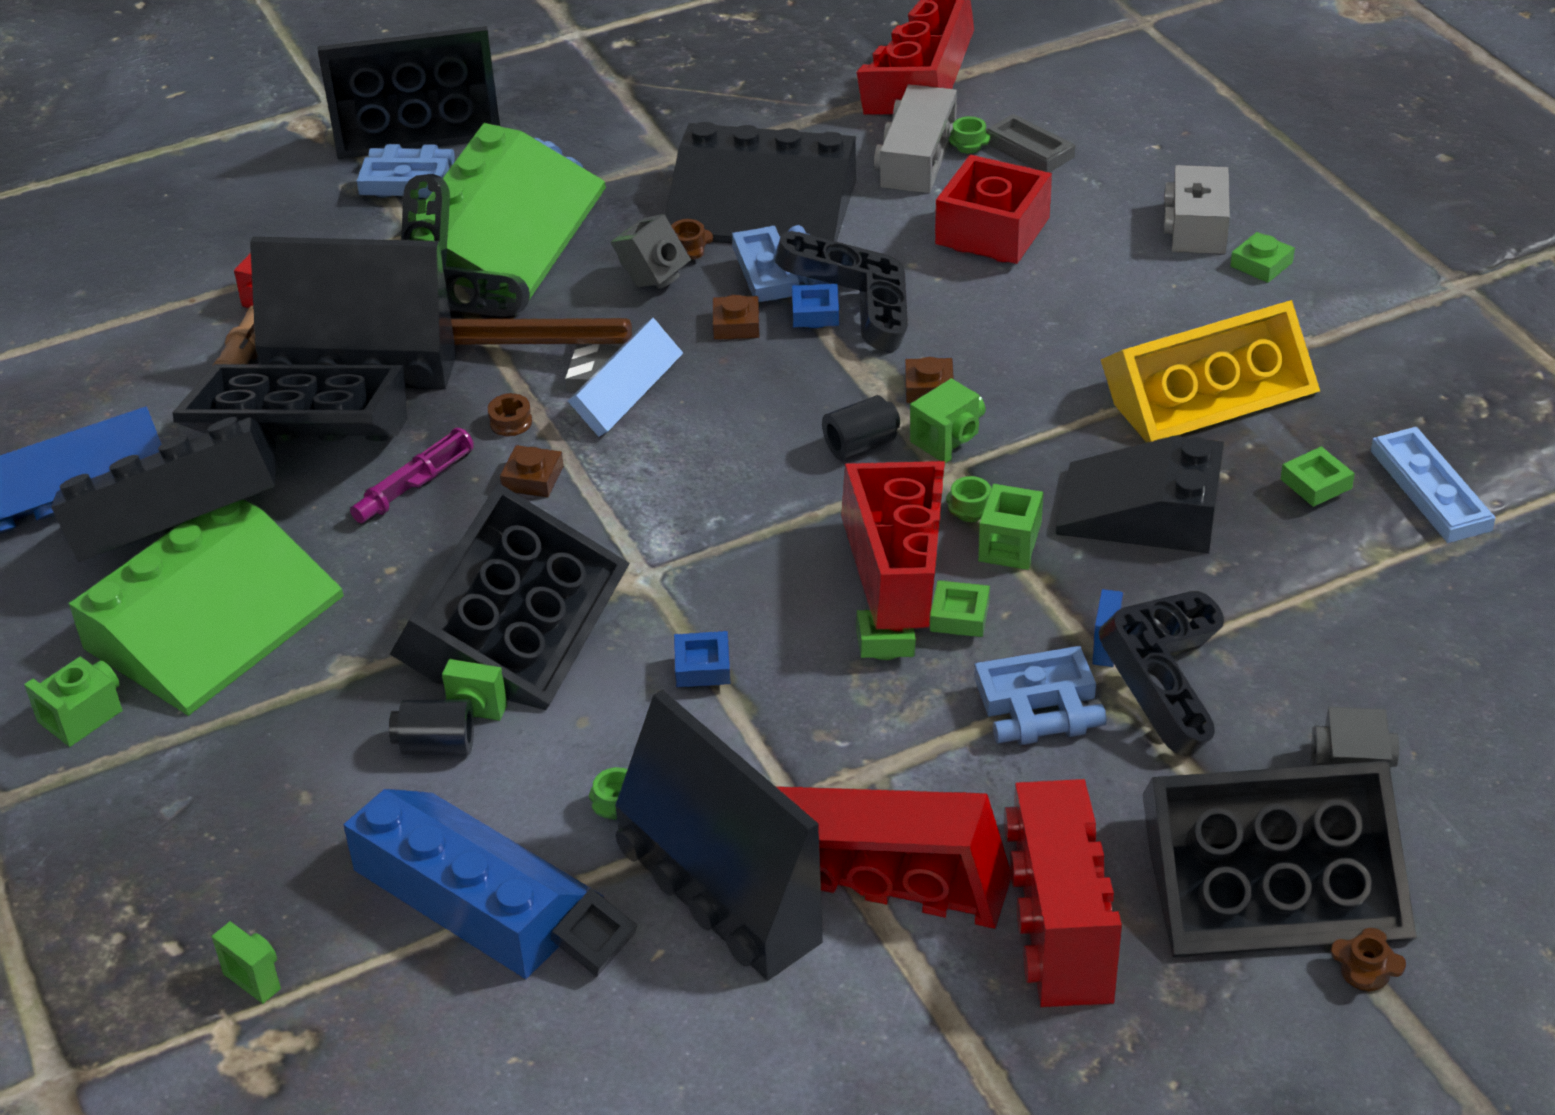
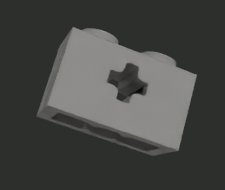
[1164,165,1230,254]

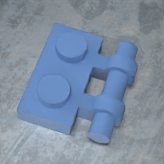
[357,144,455,198]
[732,225,829,302]
[974,646,1107,746]

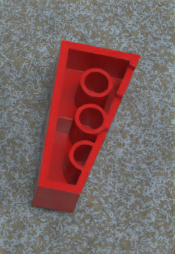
[856,0,974,115]
[841,461,945,631]
[1004,779,1122,1007]
[776,786,1011,929]

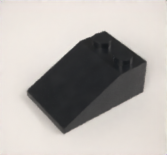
[1056,436,1224,554]

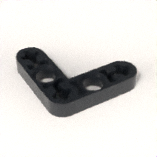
[401,174,530,317]
[773,231,908,352]
[1099,591,1224,756]

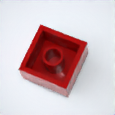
[935,154,1052,264]

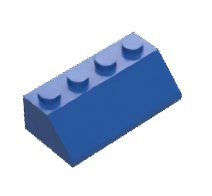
[0,406,162,535]
[343,789,604,979]

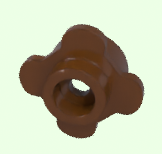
[671,219,713,259]
[1331,928,1406,991]

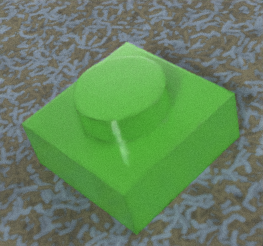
[1230,232,1295,283]
[1280,446,1355,507]
[930,580,990,637]
[856,610,916,660]
[442,659,507,721]
[211,921,281,1004]

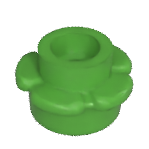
[949,116,990,154]
[946,476,991,522]
[589,767,628,820]

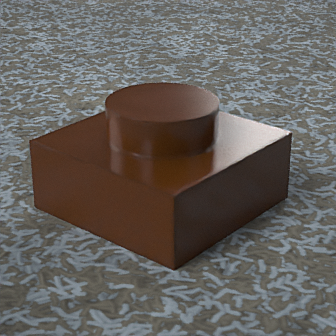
[713,295,760,340]
[905,357,954,403]
[500,445,564,498]

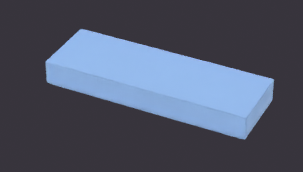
[568,318,683,437]
[1371,427,1496,543]

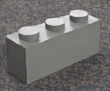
[874,84,957,193]

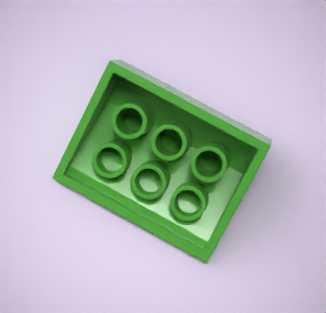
[414,123,606,300]
[69,499,344,716]

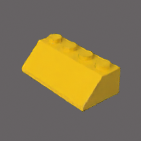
[1101,300,1320,443]

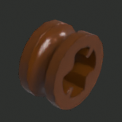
[487,393,532,436]

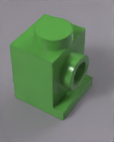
[910,378,986,463]
[978,484,1043,570]
[24,656,123,747]

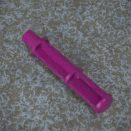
[350,427,474,524]

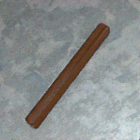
[451,318,632,345]

